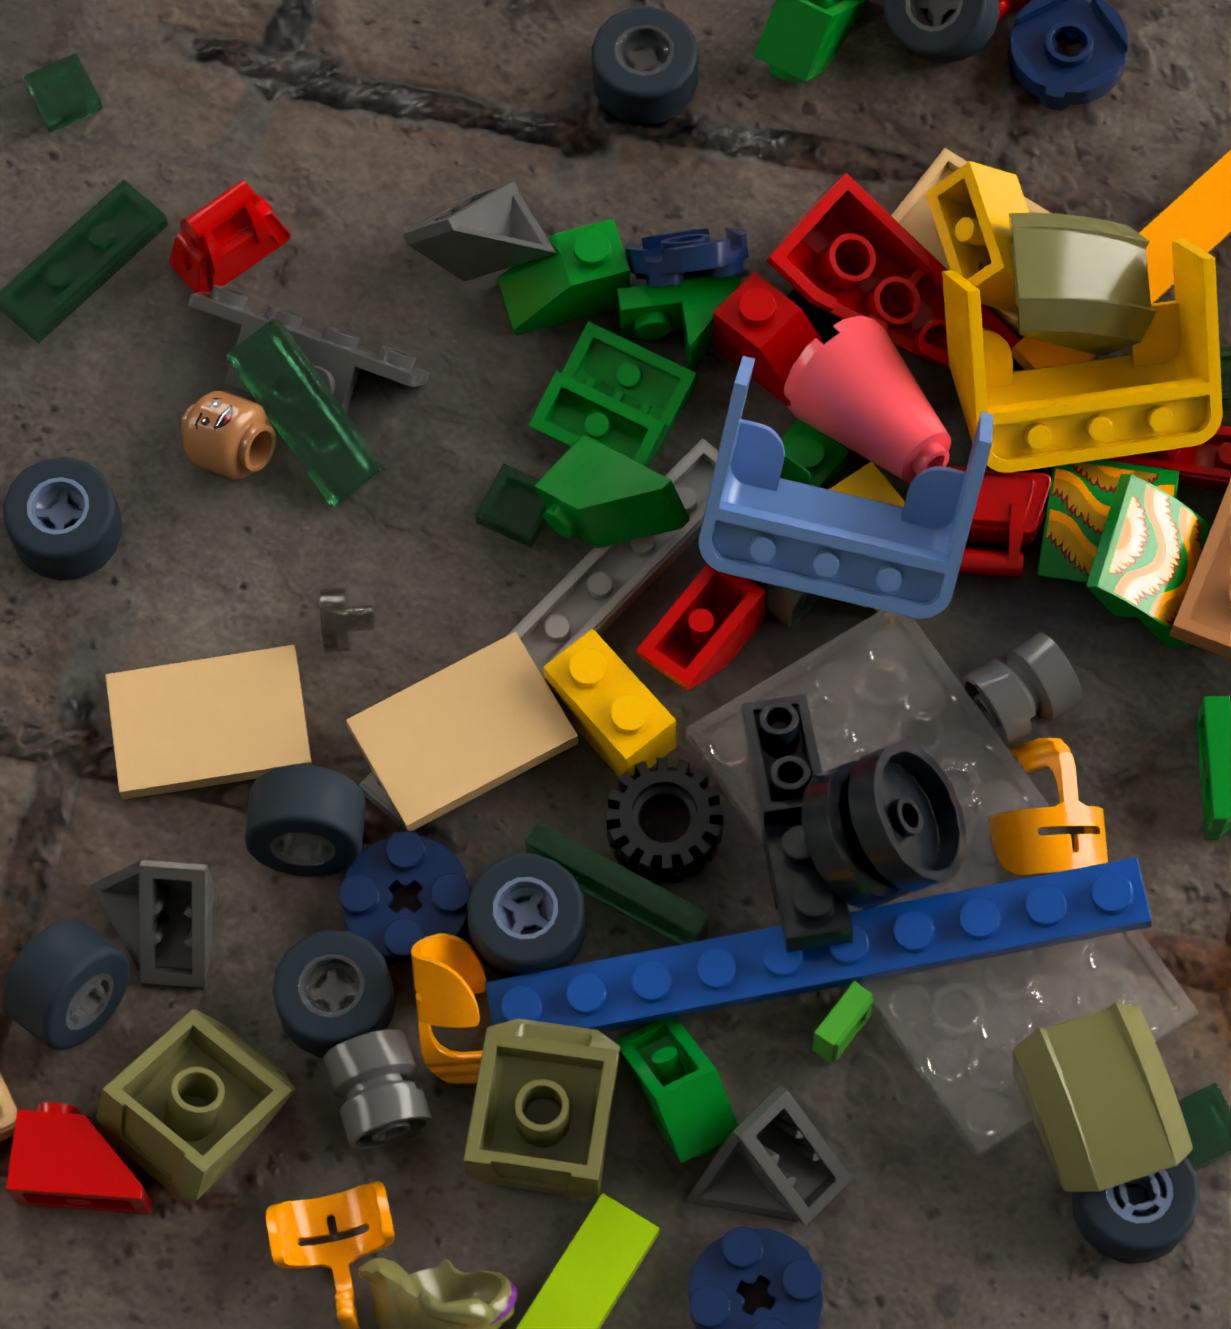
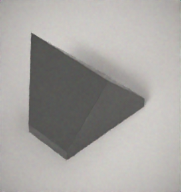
[403,181,556,282]
[90,860,218,988]
[684,1085,852,1226]

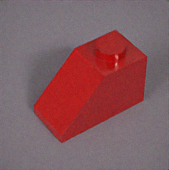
[712,272,825,406]
[636,564,766,691]
[6,1102,152,1214]

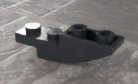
[742,694,853,952]

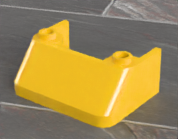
[942,238,1223,473]

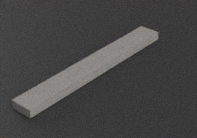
[359,438,719,831]

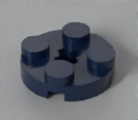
[1008,0,1128,110]
[624,228,749,287]
[339,831,470,965]
[688,1227,824,1329]

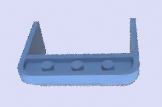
[699,356,994,619]

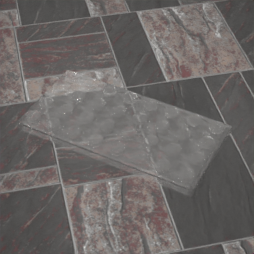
[686,610,1199,1159]

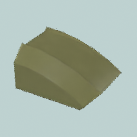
[1009,213,1156,356]
[1013,1002,1193,1192]
[96,1009,295,1200]
[463,1018,620,1198]

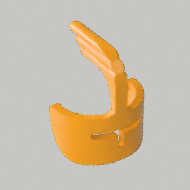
[989,738,1108,876]
[411,933,487,1084]
[266,1181,395,1329]

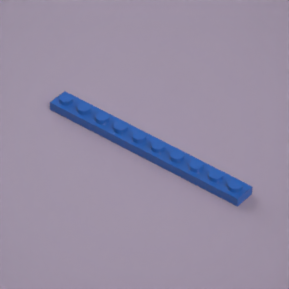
[485,857,1152,1032]

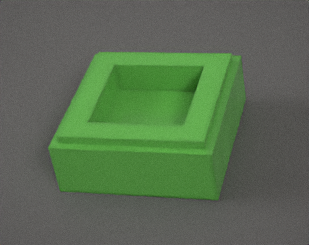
[812,981,874,1064]

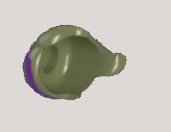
[358,1257,517,1329]

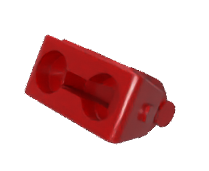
[169,180,291,293]
[946,466,1051,578]

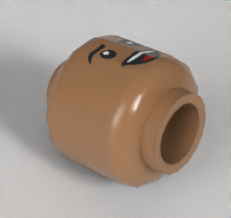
[181,391,276,480]

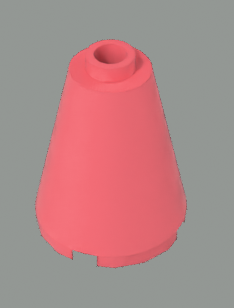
[784,315,951,483]

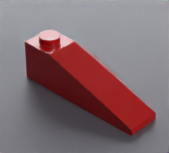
[766,173,1020,372]

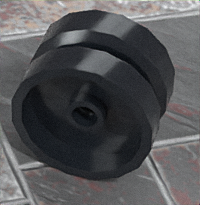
[801,741,967,910]

